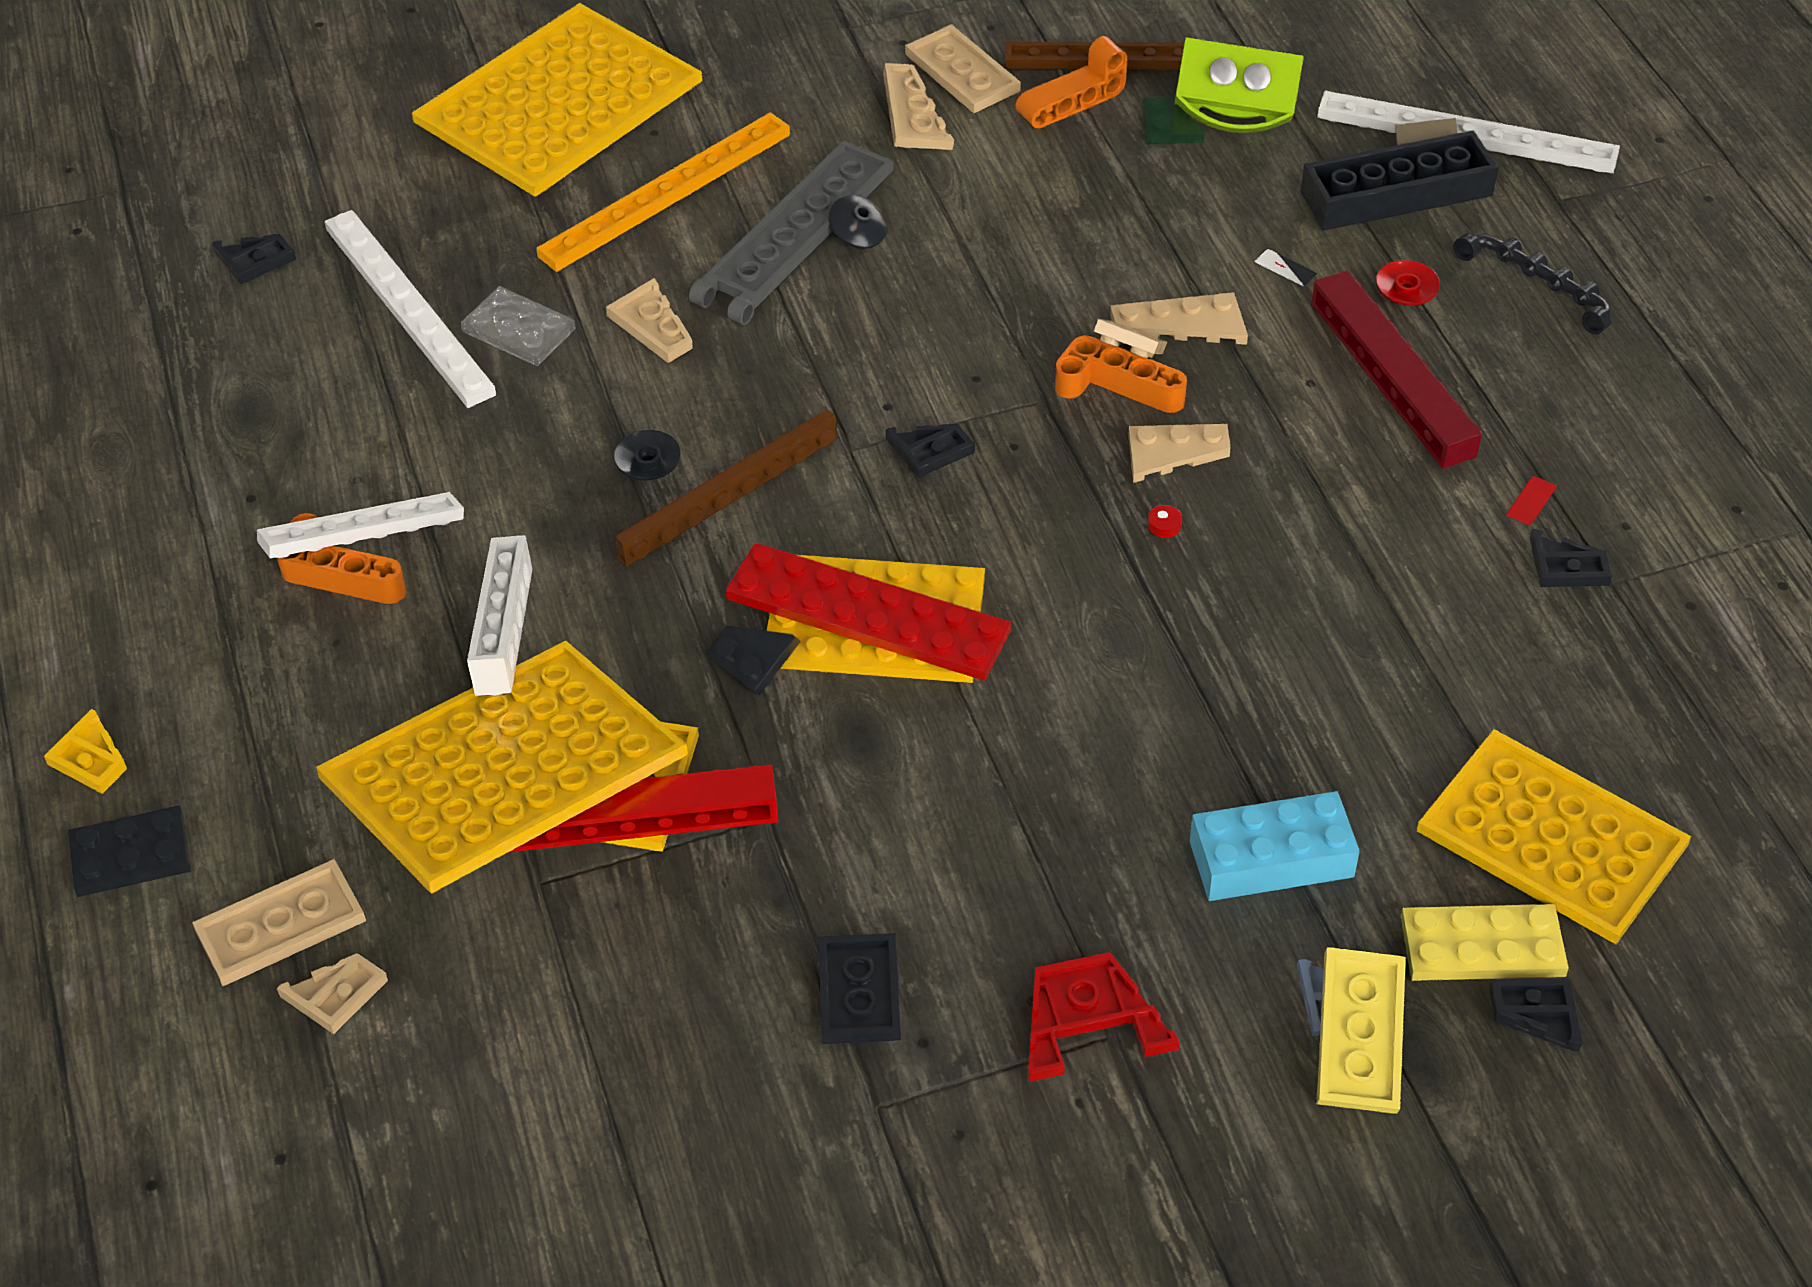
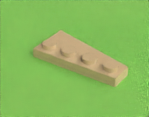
[883,63,954,150]
[1110,292,1248,345]

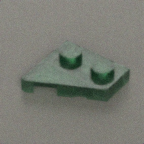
[1142,96,1205,144]

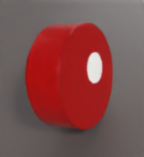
[1148,505,1182,538]

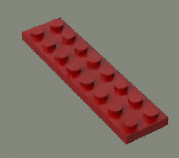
[726,542,1011,681]

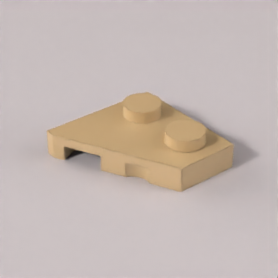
[277,953,388,1034]

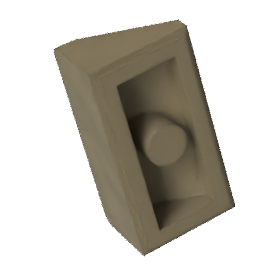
[1395,118,1458,145]

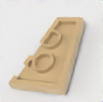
[606,278,692,363]
[1128,424,1231,483]

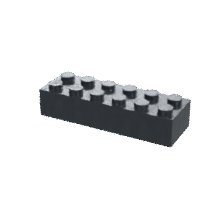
[1301,130,1498,231]

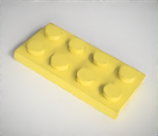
[1401,904,1569,981]
[1317,947,1406,1114]

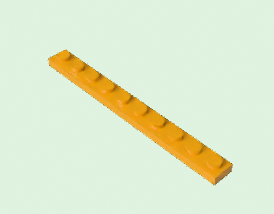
[536,112,790,272]

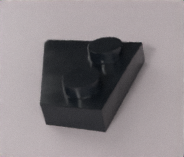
[212,234,296,284]
[885,423,975,478]
[1529,529,1612,587]
[705,626,801,695]
[1489,978,1582,1051]

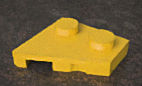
[44,709,127,794]

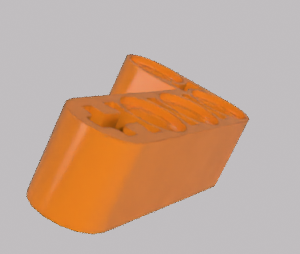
[1015,36,1127,129]
[1055,336,1187,413]
[277,513,406,604]

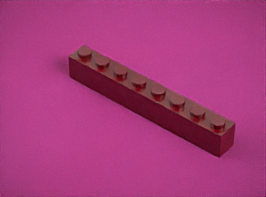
[1311,270,1482,469]

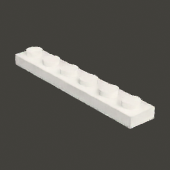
[257,492,464,558]

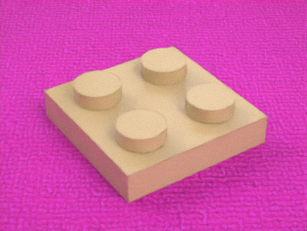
[1094,319,1167,358]

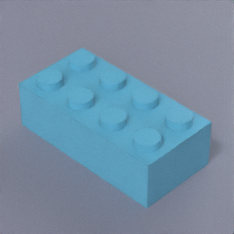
[1190,791,1359,901]

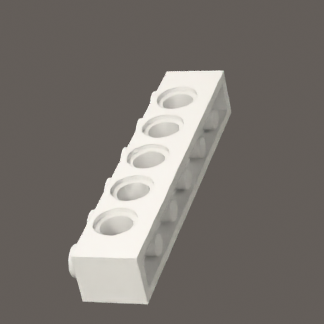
[467,535,532,696]

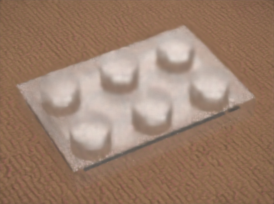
[460,286,576,366]

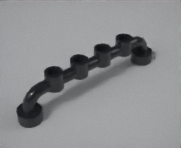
[1453,233,1611,335]

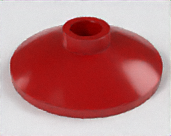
[1376,260,1440,306]

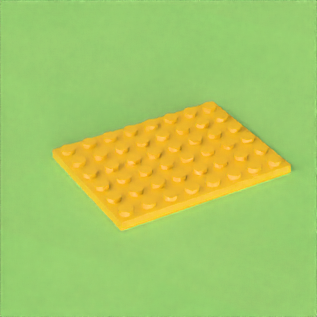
[412,3,703,197]
[316,641,688,894]

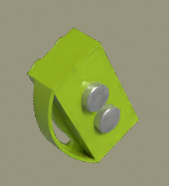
[1174,37,1304,133]

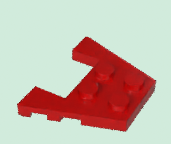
[1028,952,1180,1082]

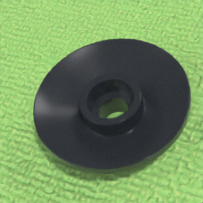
[829,195,888,249]
[614,430,681,480]

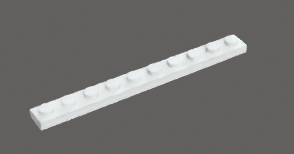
[1318,91,1620,173]
[325,210,496,408]

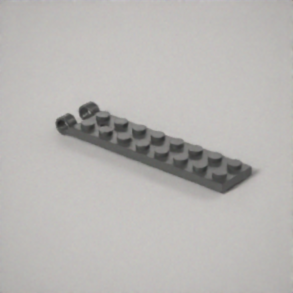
[689,140,894,325]

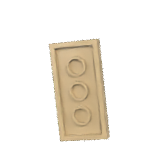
[905,24,1021,113]
[192,859,366,986]

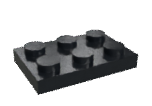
[68,805,191,897]
[819,933,901,1044]

